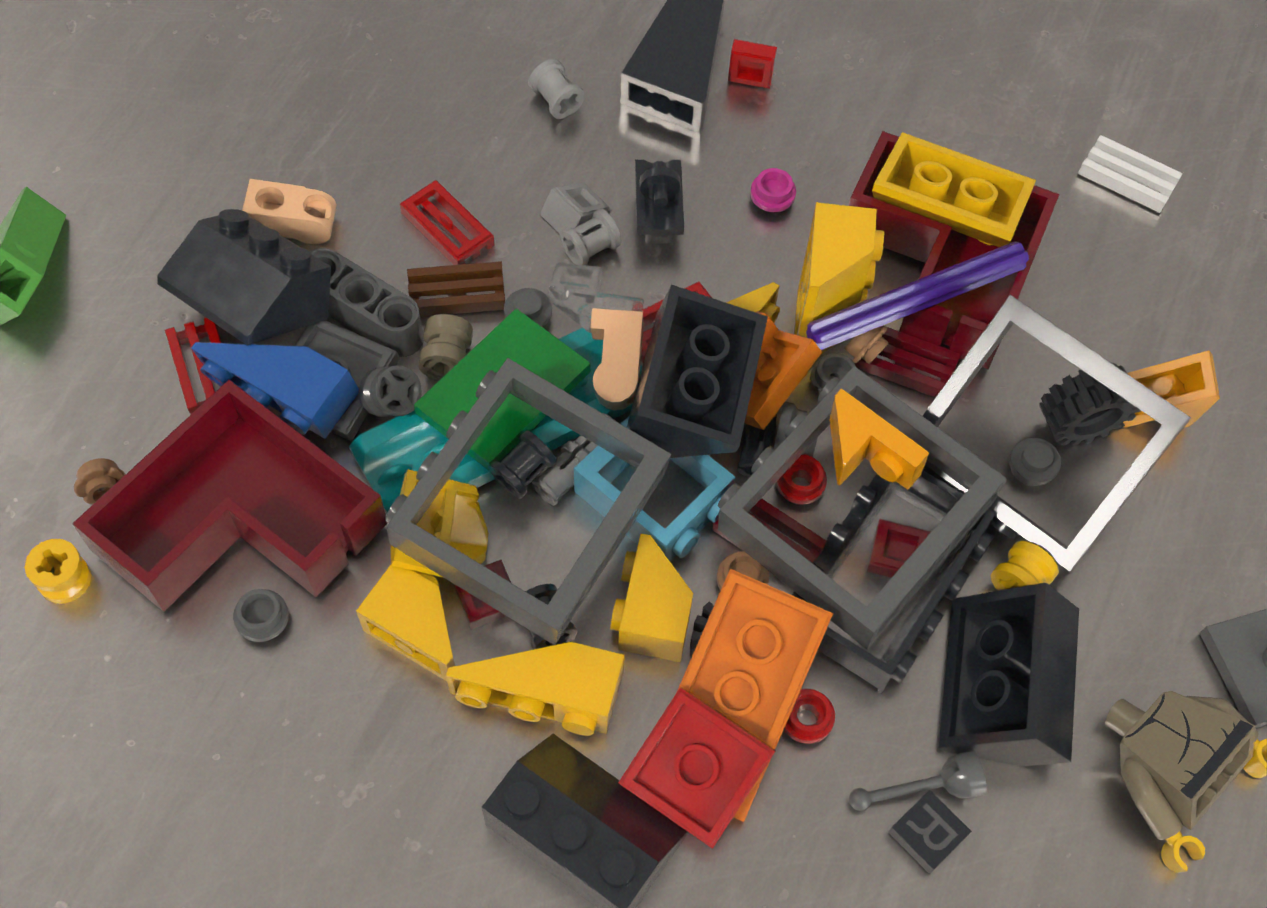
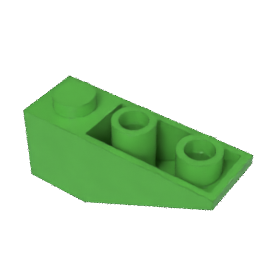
[0,187,66,325]

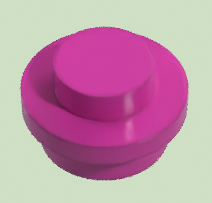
[750,168,796,212]

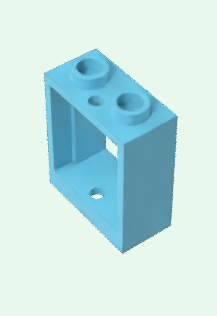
[574,417,735,561]

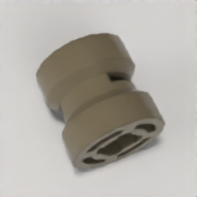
[418,314,473,380]

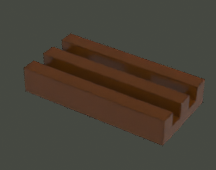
[407,261,505,317]

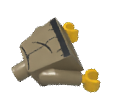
[1105,691,1267,873]

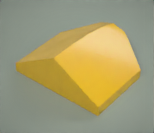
[391,469,489,577]

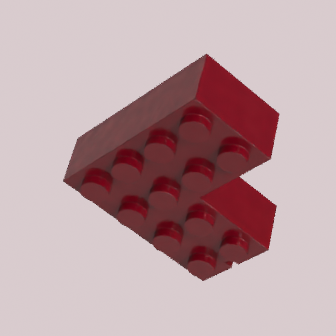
[848,131,1060,370]
[72,380,388,612]

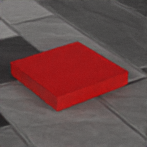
[618,687,776,849]

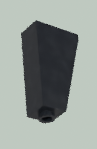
[620,0,724,133]

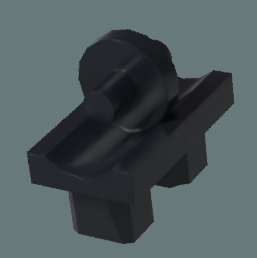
[635,160,684,244]

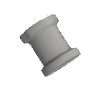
[528,59,585,119]
[560,209,622,267]

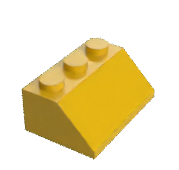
[872,132,1036,247]
[794,202,884,354]

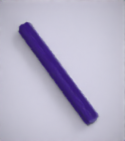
[806,242,1029,350]

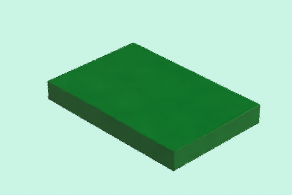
[414,308,591,470]

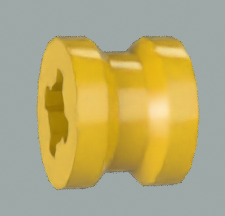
[24,539,92,604]
[990,541,1059,591]

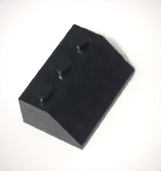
[157,209,331,346]
[627,284,768,458]
[938,583,1079,766]
[481,733,689,908]

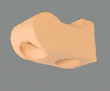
[242,179,337,244]
[590,308,644,410]

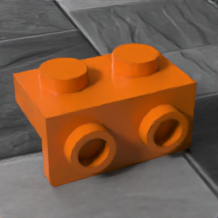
[745,311,822,430]

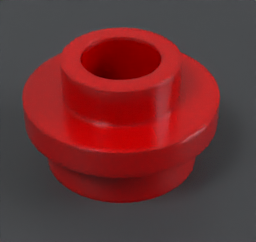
[776,455,827,504]
[784,688,835,744]

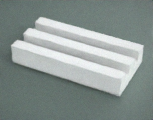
[1078,135,1183,213]

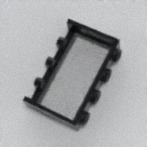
[792,470,996,694]

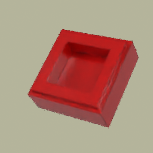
[728,39,777,89]

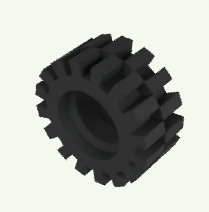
[1039,363,1140,446]

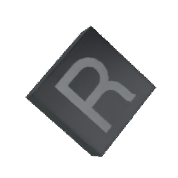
[888,790,972,874]

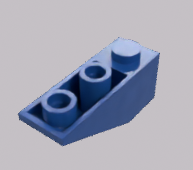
[191,342,359,438]

